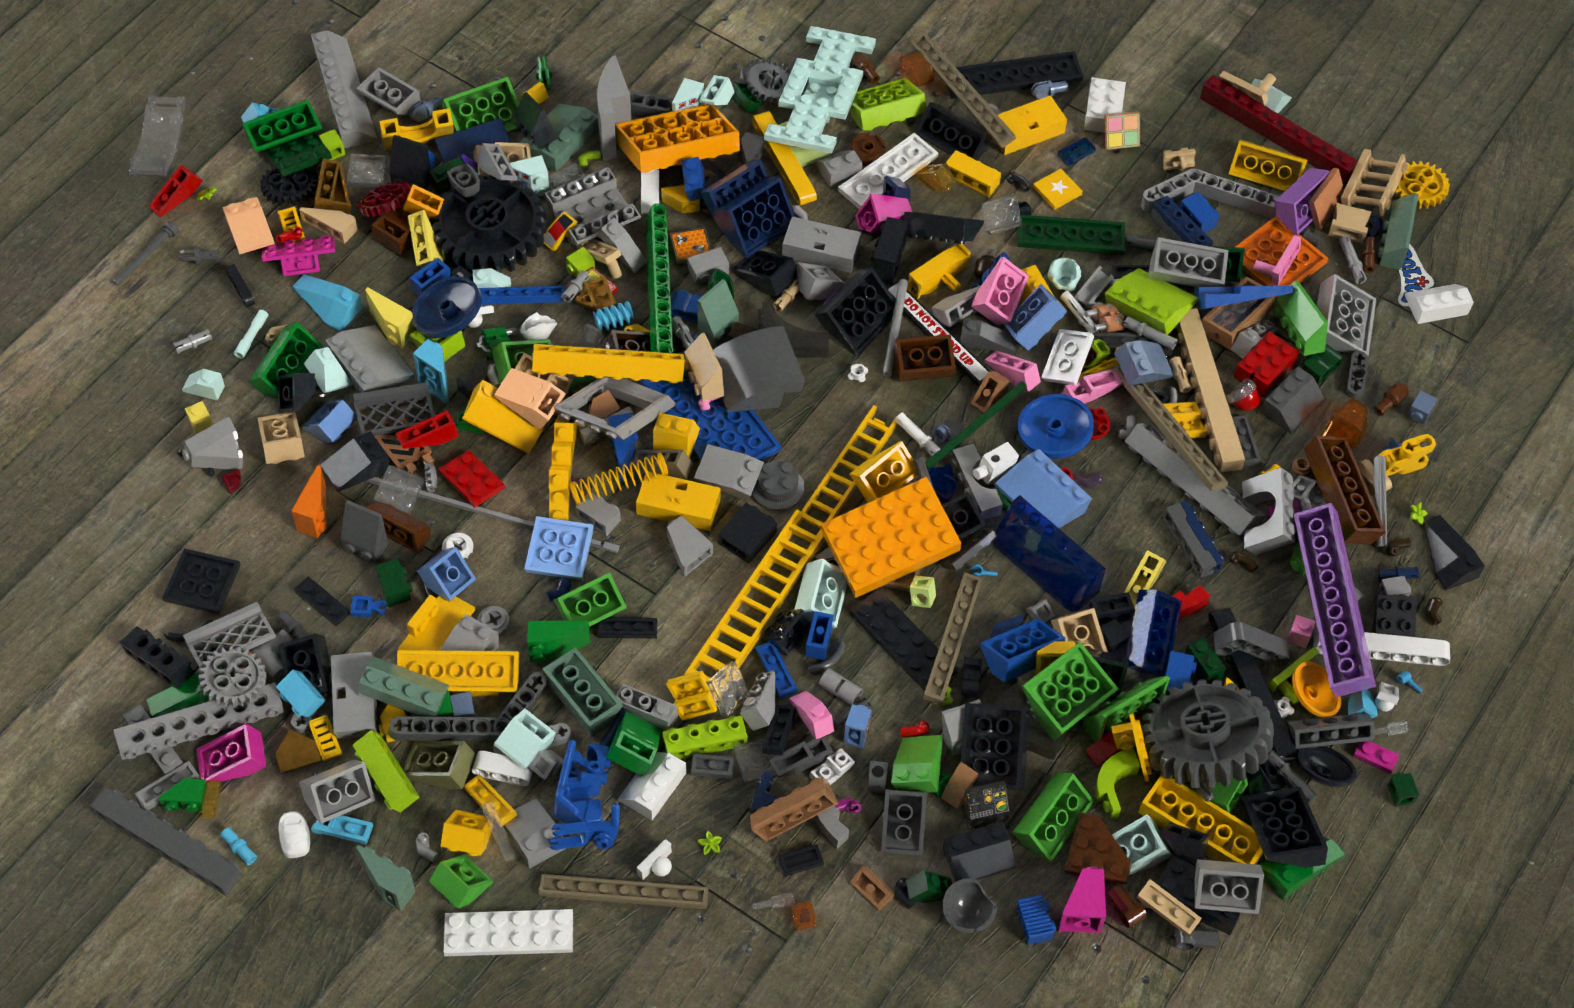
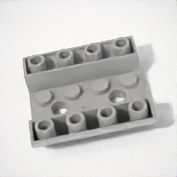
[545,167,641,245]

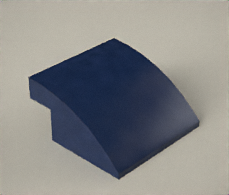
[701,159,795,258]

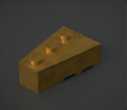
[314,158,351,214]

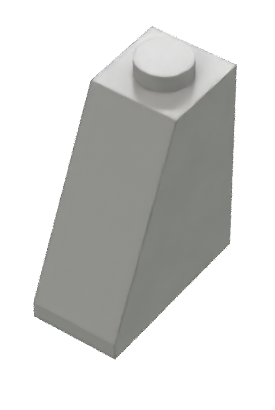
[667,516,713,577]

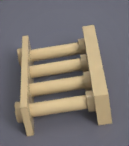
[1341,149,1408,216]

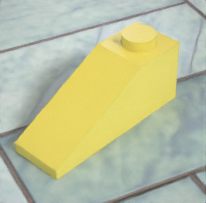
[408,210,443,268]
[1124,550,1166,611]

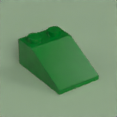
[527,621,590,663]

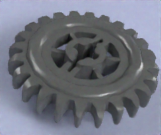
[743,57,790,104]

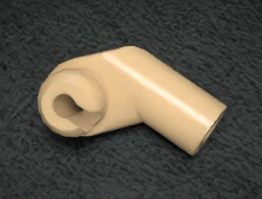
[265,325,286,343]

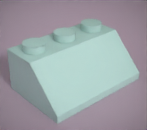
[794,558,847,628]

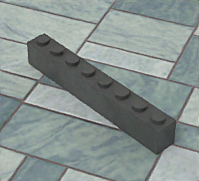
[90,787,242,896]

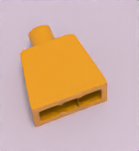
[403,184,444,219]

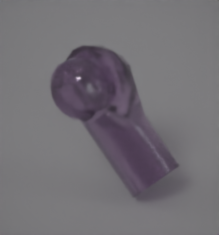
[1075,473,1103,489]

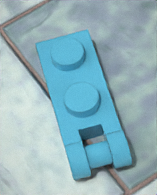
[311,815,373,845]

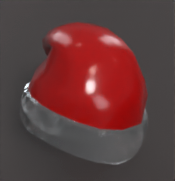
[1225,379,1262,412]

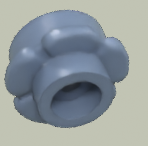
[933,424,951,442]

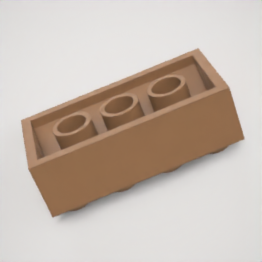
[750,777,839,842]

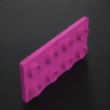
[262,236,335,276]

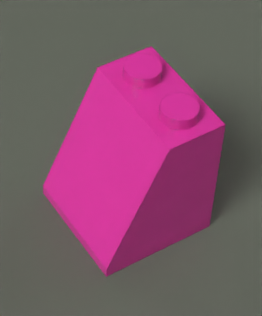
[1058,867,1106,933]

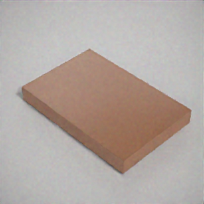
[1308,168,1344,230]

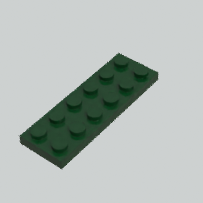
[1017,215,1125,255]

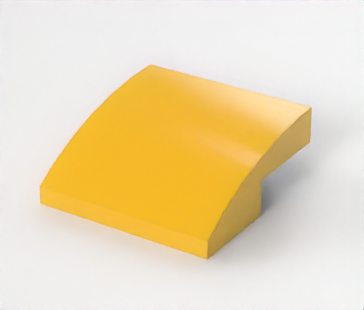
[1163,402,1207,438]
[666,671,717,720]

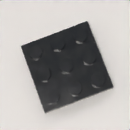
[162,548,241,615]

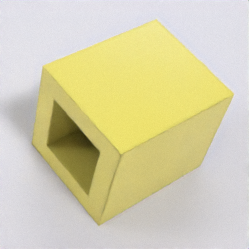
[185,401,213,434]

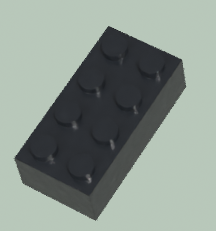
[1158,855,1240,935]

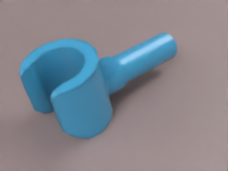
[969,564,998,577]
[1396,671,1423,693]

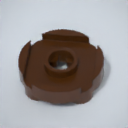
[851,133,886,166]

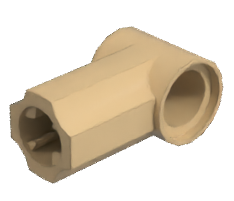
[1358,459,1392,497]

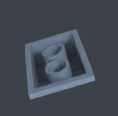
[1114,340,1174,386]

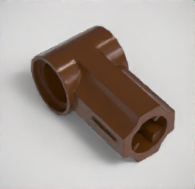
[1107,884,1147,928]

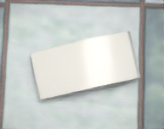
[809,748,855,785]

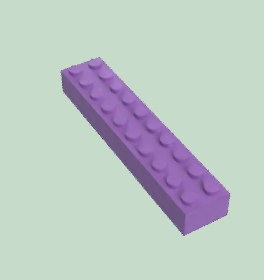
[1294,503,1376,697]

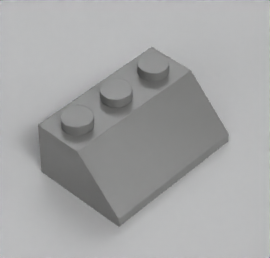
[356,67,421,115]
[299,760,375,824]
[1195,859,1264,914]

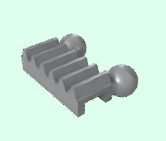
[1074,266,1118,309]

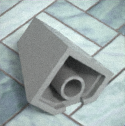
[182,417,243,470]

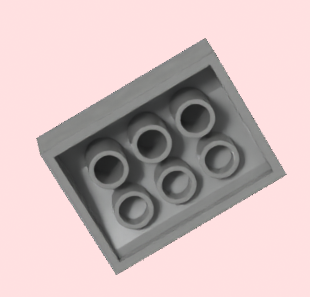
[1317,274,1376,356]
[325,325,414,393]

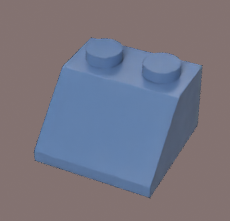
[302,400,357,443]
[417,547,476,601]

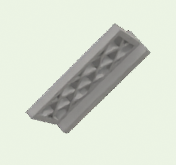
[183,602,276,668]

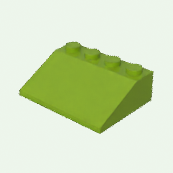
[849,78,927,131]
[1105,268,1198,335]

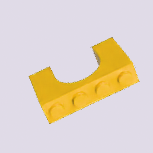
[380,108,454,151]

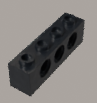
[119,626,194,689]

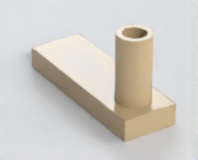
[1220,71,1276,105]
[576,238,622,279]
[1137,879,1202,936]

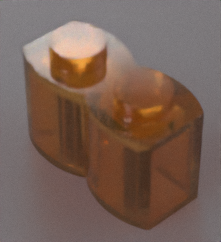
[899,50,935,87]

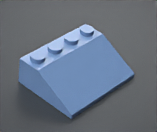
[994,449,1092,535]

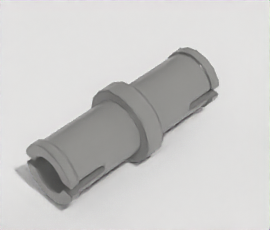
[561,270,590,303]
[173,329,212,354]

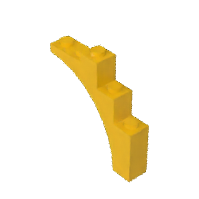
[549,414,578,521]

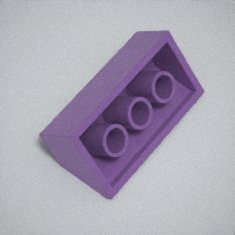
[1274,168,1329,235]

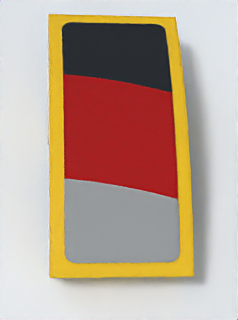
[544,212,578,251]

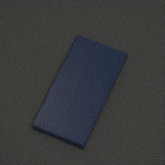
[435,118,511,164]

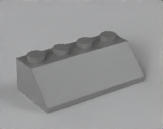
[1148,237,1228,287]

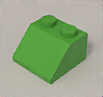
[429,854,493,909]

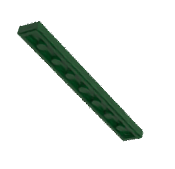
[925,381,1026,471]

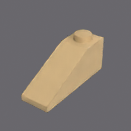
[299,207,358,244]

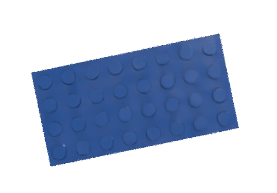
[639,350,781,461]

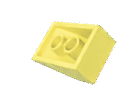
[365,287,415,349]

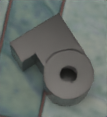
[868,761,888,793]

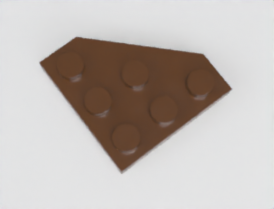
[1065,813,1132,885]

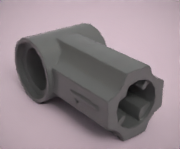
[1176,927,1219,950]

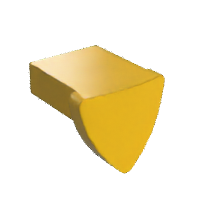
[518,82,549,105]

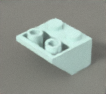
[494,709,556,769]

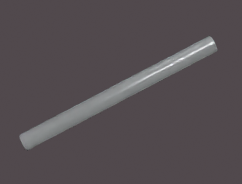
[882,279,908,377]

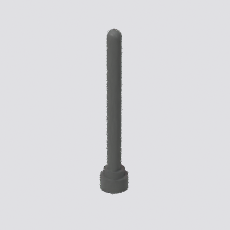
[113,221,179,286]

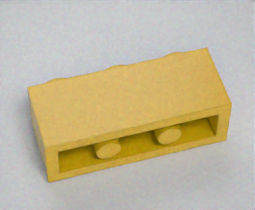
[944,150,1001,198]

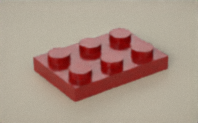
[439,450,505,508]

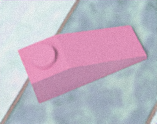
[984,350,1041,391]
[789,690,834,740]

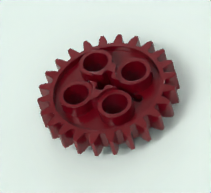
[356,181,411,217]

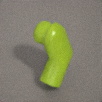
[577,150,601,167]

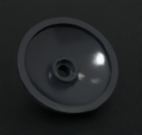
[1296,746,1357,787]

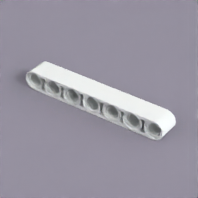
[1313,629,1450,666]

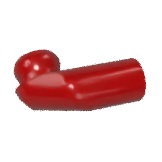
[276,226,303,244]

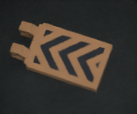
[370,413,434,480]

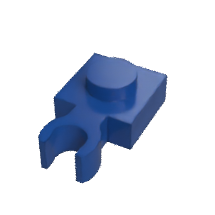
[350,595,387,618]

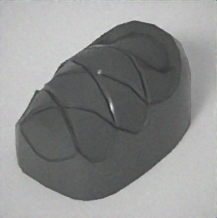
[447,163,480,197]

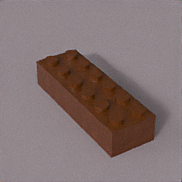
[1304,436,1386,544]

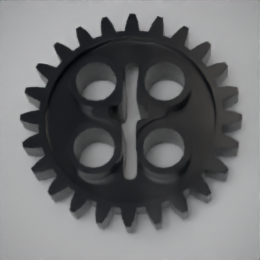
[260,166,319,207]

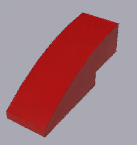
[1150,585,1211,624]

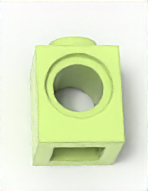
[910,575,936,608]

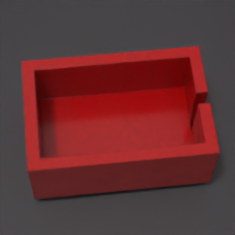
[1234,331,1299,398]

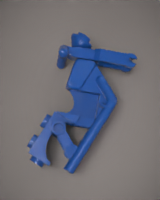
[549,740,620,850]

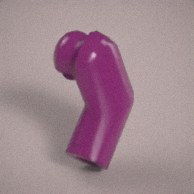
[835,797,862,814]

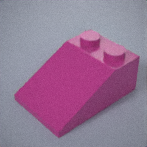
[196,724,266,785]

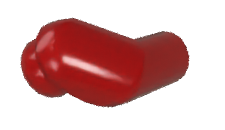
[900,720,930,737]

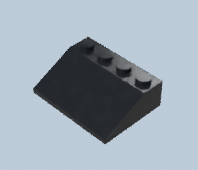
[814,267,896,356]
[961,703,1030,790]
[1241,787,1328,868]

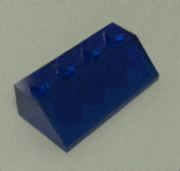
[1126,590,1182,677]

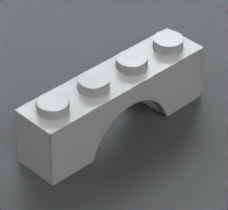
[950,444,1003,520]

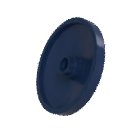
[412,276,482,338]

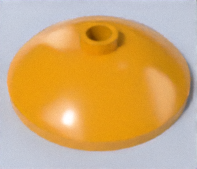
[1292,661,1341,718]

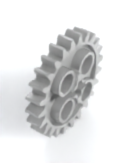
[199,646,266,708]

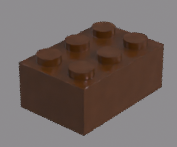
[894,334,956,382]

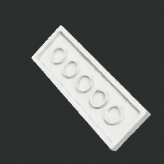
[838,133,939,209]
[444,909,573,956]

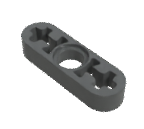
[1346,351,1368,399]

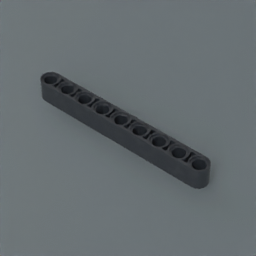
[1208,607,1297,763]

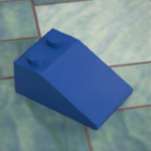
[608,413,638,484]

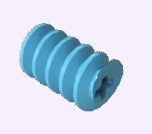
[593,301,634,333]

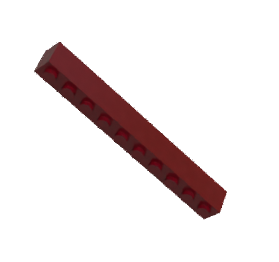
[1200,75,1358,184]

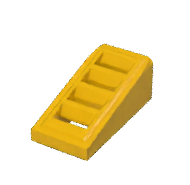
[278,206,305,242]
[308,715,343,762]

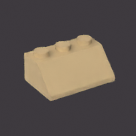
[684,333,724,401]

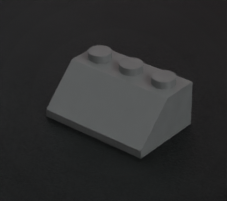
[1261,366,1324,433]

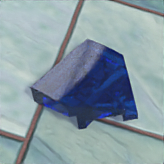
[915,464,957,504]

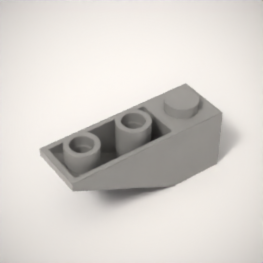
[1231,319,1279,359]
[740,670,775,731]
[616,684,678,731]

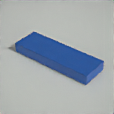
[754,642,797,699]

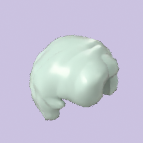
[1048,258,1081,292]

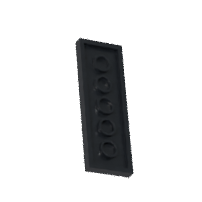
[850,588,958,692]

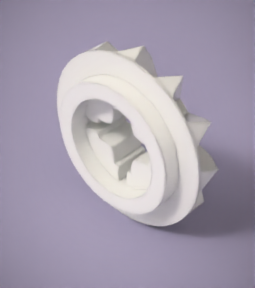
[442,533,473,559]

